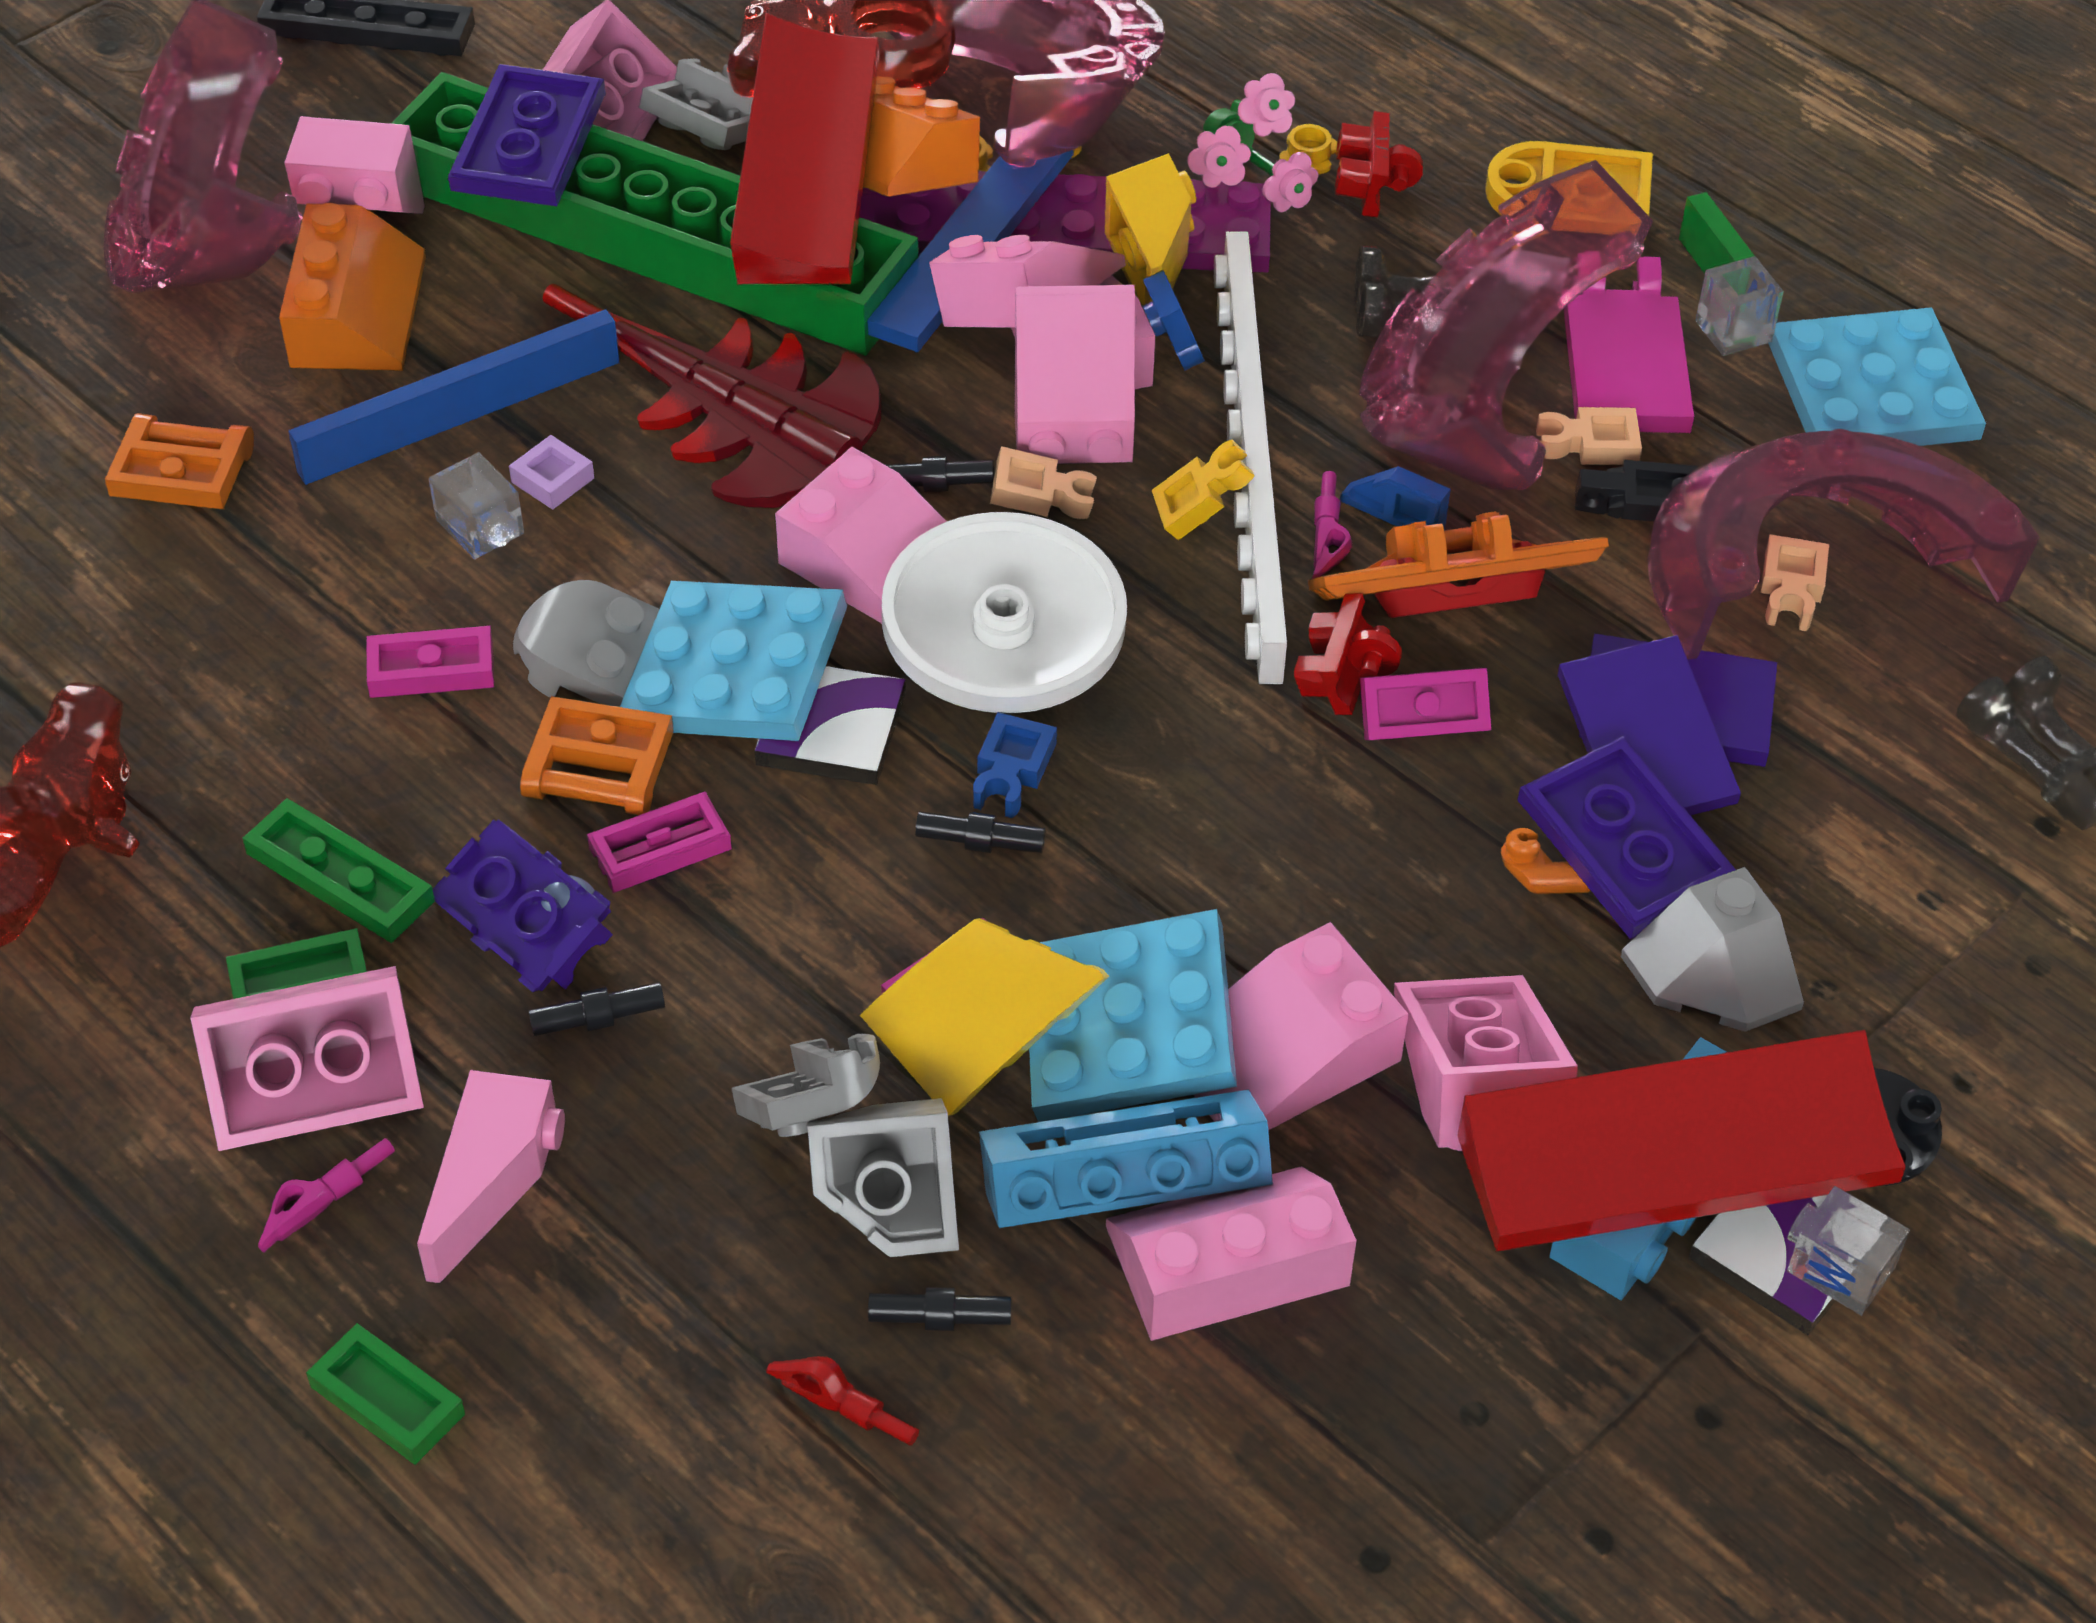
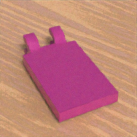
[1564,255,1694,433]

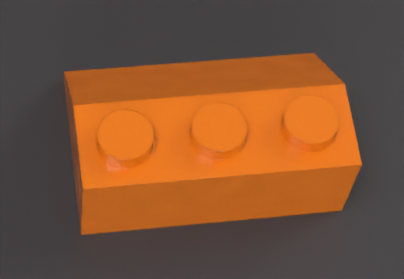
[863,76,980,197]
[279,203,426,371]

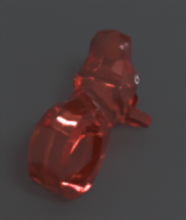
[727,0,956,97]
[0,682,140,947]

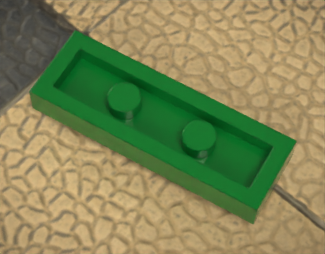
[242,798,435,943]

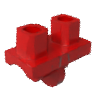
[1335,111,1423,218]
[1294,593,1402,715]

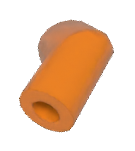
[1501,828,1590,894]

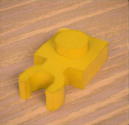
[1152,440,1254,541]

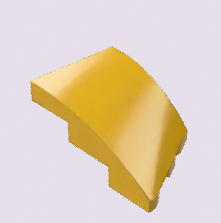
[860,918,1109,1116]

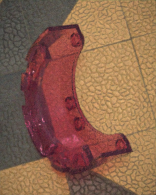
[104,0,302,293]
[888,0,1165,167]
[1359,160,1653,490]
[1647,429,2040,660]

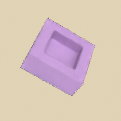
[509,435,594,510]

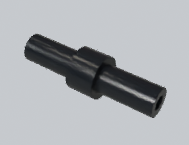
[886,456,995,492]
[915,811,1046,853]
[528,982,665,1036]
[868,1287,1012,1331]

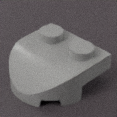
[639,59,756,150]
[513,580,659,707]
[732,1034,880,1137]

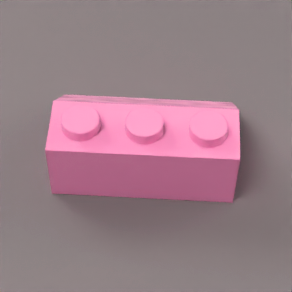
[543,0,677,142]
[191,966,424,1151]
[1106,1167,1357,1341]

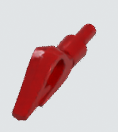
[766,1356,919,1446]

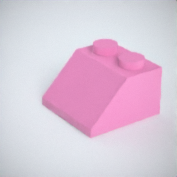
[284,116,425,214]

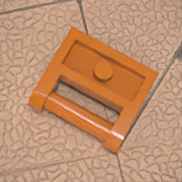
[105,413,254,509]
[520,696,674,815]

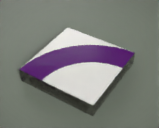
[755,666,906,785]
[1689,1195,1886,1336]

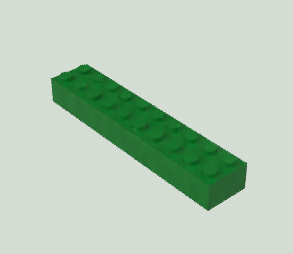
[391,72,918,356]

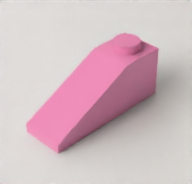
[417,1070,565,1283]

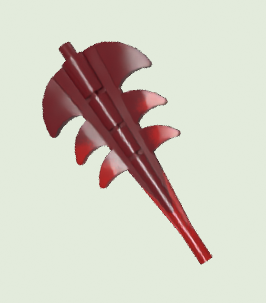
[543,283,882,508]

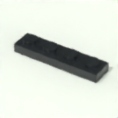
[257,0,475,56]

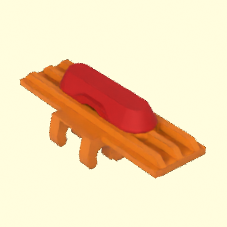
[1308,511,1609,618]

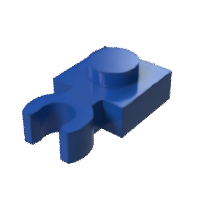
[1142,270,1205,371]
[973,712,1057,818]

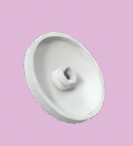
[882,512,1127,713]

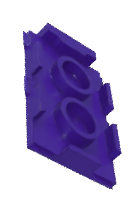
[433,819,613,993]

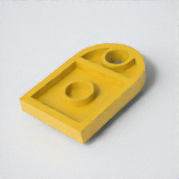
[1486,141,1653,240]

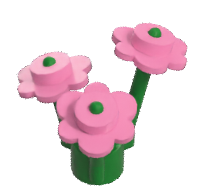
[1187,73,1318,212]

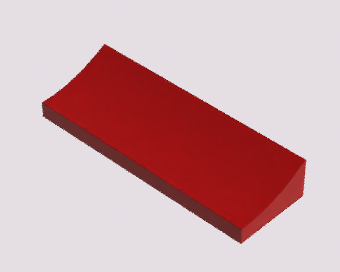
[730,13,880,284]
[1457,1030,1906,1252]

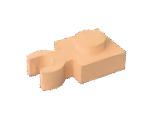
[1536,407,1642,465]
[990,446,1097,519]
[1760,534,1829,631]

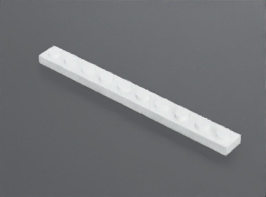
[1214,232,1287,684]

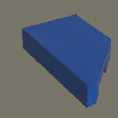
[1340,466,1451,530]

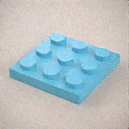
[1767,307,1986,457]
[620,580,847,741]
[1029,909,1237,1122]

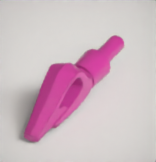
[1312,471,1352,579]
[258,1138,395,1253]

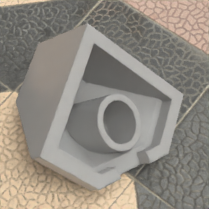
[1621,867,1804,1032]
[807,1098,959,1257]

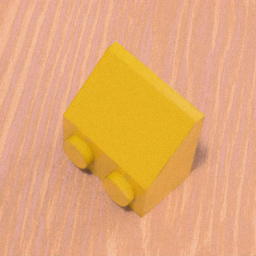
[1105,153,1196,323]

